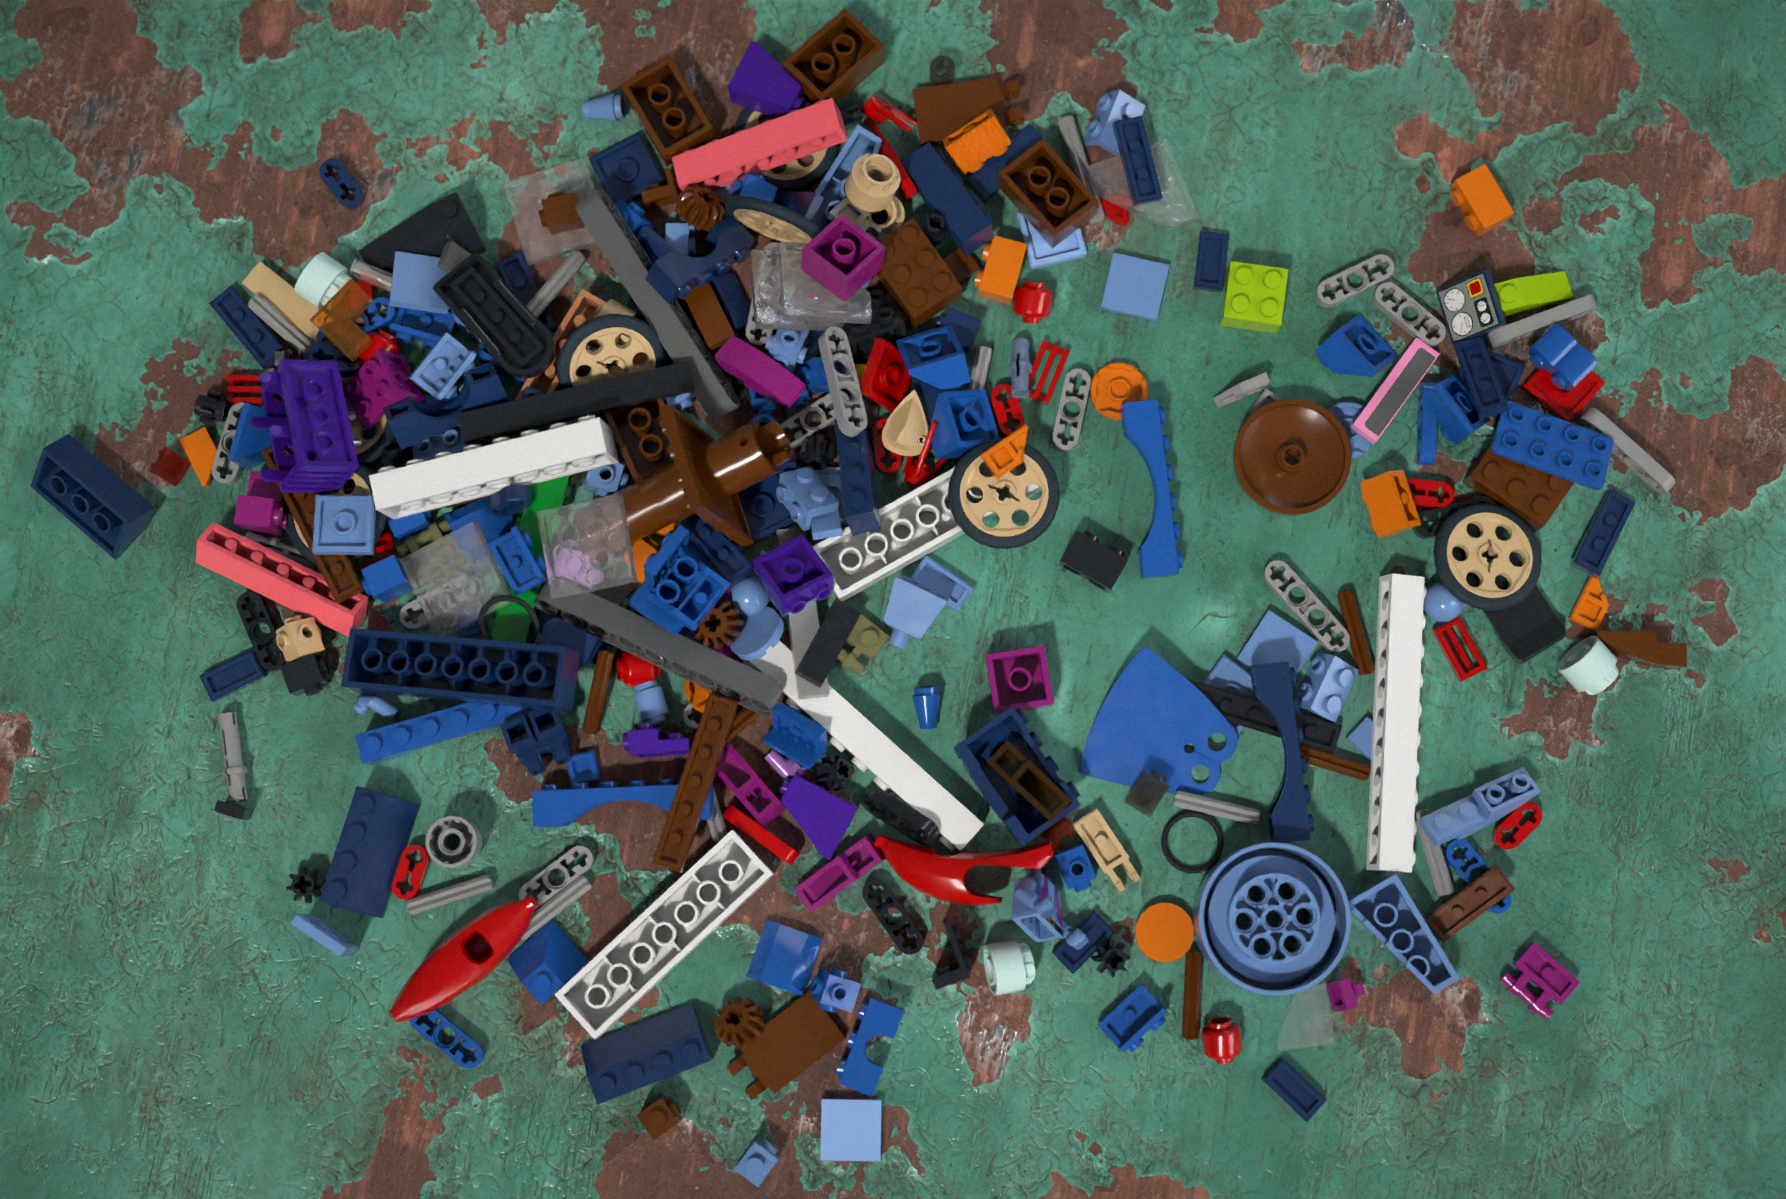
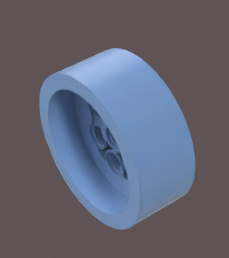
[1192,843,1351,996]

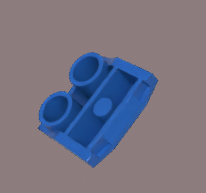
[444,495,516,566]
[645,551,730,631]
[746,919,823,996]

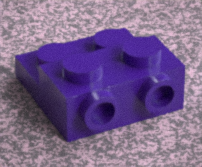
[752,534,834,615]
[623,724,693,758]

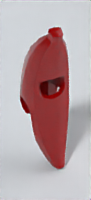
[874,834,1054,906]
[389,894,540,1023]

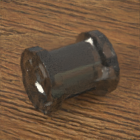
[929,55,955,86]

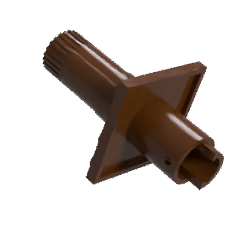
[574,403,793,560]

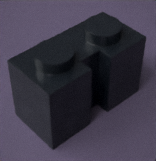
[1058,531,1128,593]

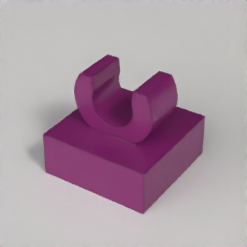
[1324,978,1365,1012]

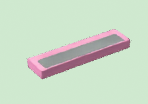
[1350,337,1440,444]

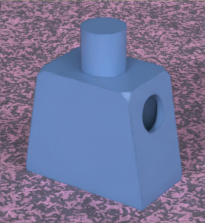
[883,573,950,649]

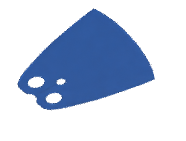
[1079,646,1238,795]

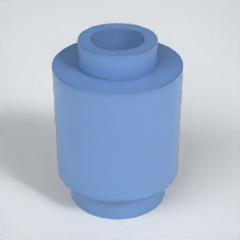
[633,680,670,725]

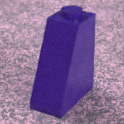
[727,41,806,118]
[779,774,858,861]

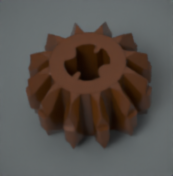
[675,184,725,232]
[695,599,743,649]
[713,996,765,1050]

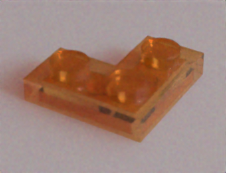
[310,279,374,362]

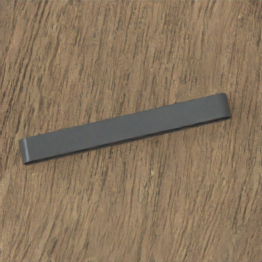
[575,187,741,421]
[534,576,783,716]

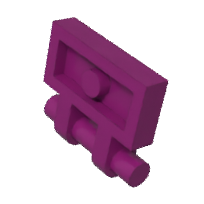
[1499,942,1580,1020]

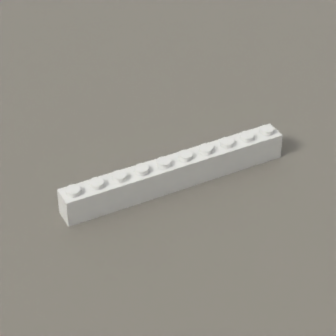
[1366,573,1427,872]
[742,640,984,852]

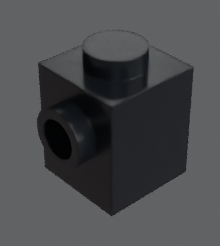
[280,654,331,696]

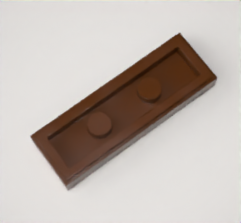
[1424,864,1515,942]

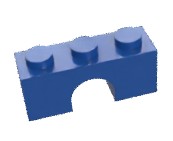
[835,997,904,1096]

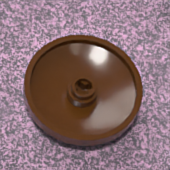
[1233,399,1351,516]

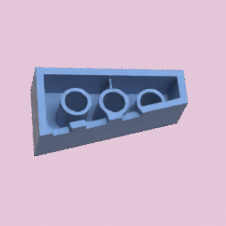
[813,125,882,230]
[1348,872,1460,994]

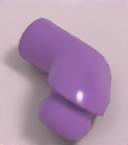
[764,749,808,777]

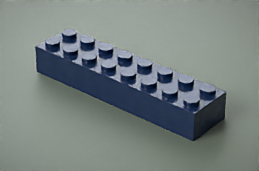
[341,628,580,712]

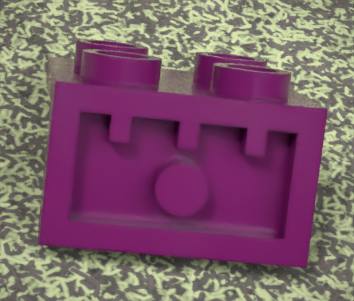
[344,349,424,430]

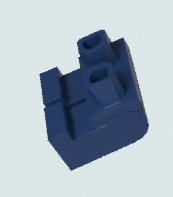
[534,618,606,669]
[500,709,573,776]

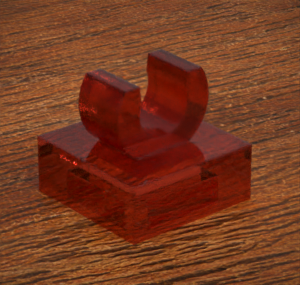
[150,447,191,487]
[1039,816,1075,850]

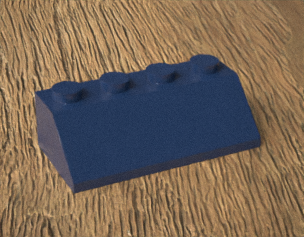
[30,434,154,560]
[319,786,420,918]
[581,1002,714,1105]

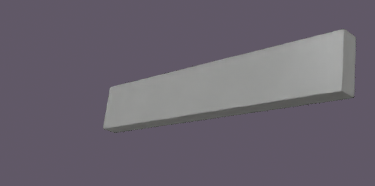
[775,528,829,699]

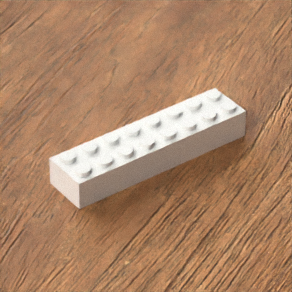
[369,415,619,519]
[813,462,1042,602]
[555,830,774,1039]

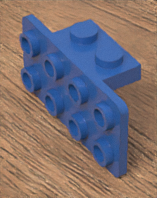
[1491,401,1614,490]
[630,525,743,635]

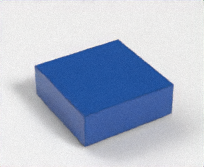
[566,751,600,784]

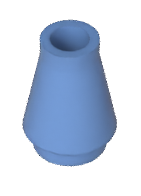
[582,93,627,121]

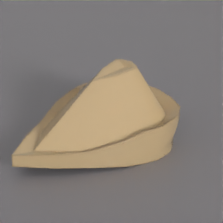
[882,389,930,456]

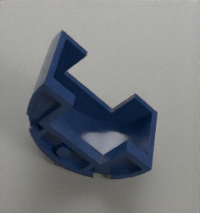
[953,706,1081,846]

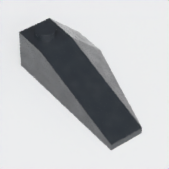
[358,192,487,274]

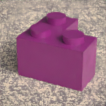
[234,471,288,537]

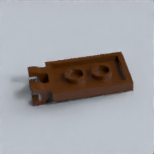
[912,77,1025,147]
[726,990,846,1100]

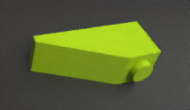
[1494,271,1574,317]

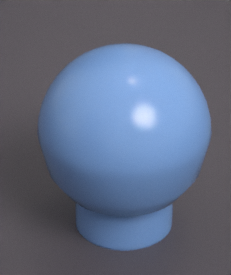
[729,576,770,618]
[1423,582,1469,622]

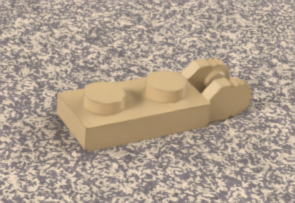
[1071,808,1140,893]

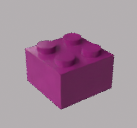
[801,214,886,303]
[985,646,1054,716]

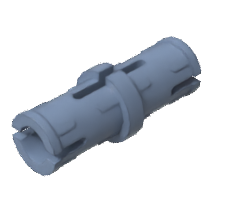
[1009,338,1032,398]

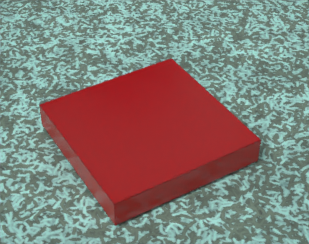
[860,338,912,413]
[1521,369,1605,422]

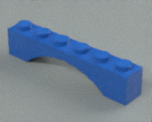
[1120,399,1183,579]
[355,702,536,766]
[532,779,715,828]

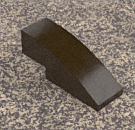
[987,741,1072,823]

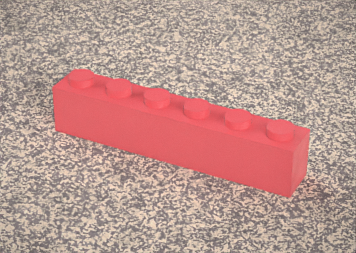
[672,98,848,191]
[196,522,369,637]

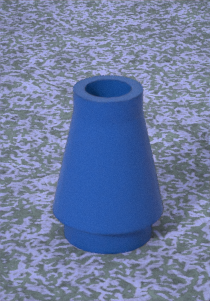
[912,686,941,729]

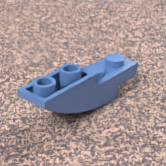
[1419,767,1540,847]

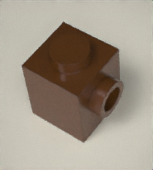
[538,192,585,235]
[636,1096,681,1141]

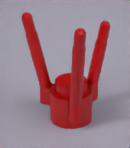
[861,95,918,145]
[902,421,947,487]

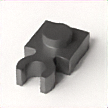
[828,197,882,238]

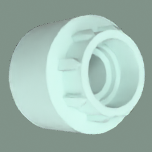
[294,252,353,310]
[1557,636,1618,695]
[983,939,1035,996]

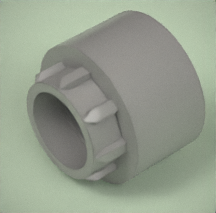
[426,816,482,868]

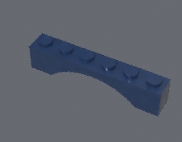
[1249,661,1314,843]

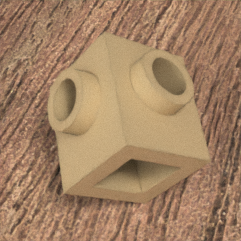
[276,615,325,664]

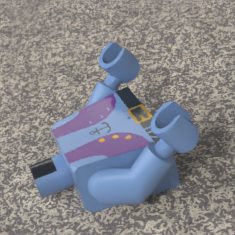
[1011,867,1089,950]

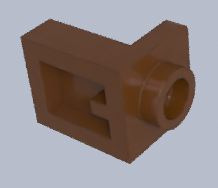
[641,168,682,211]

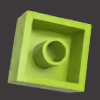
[1219,261,1288,333]

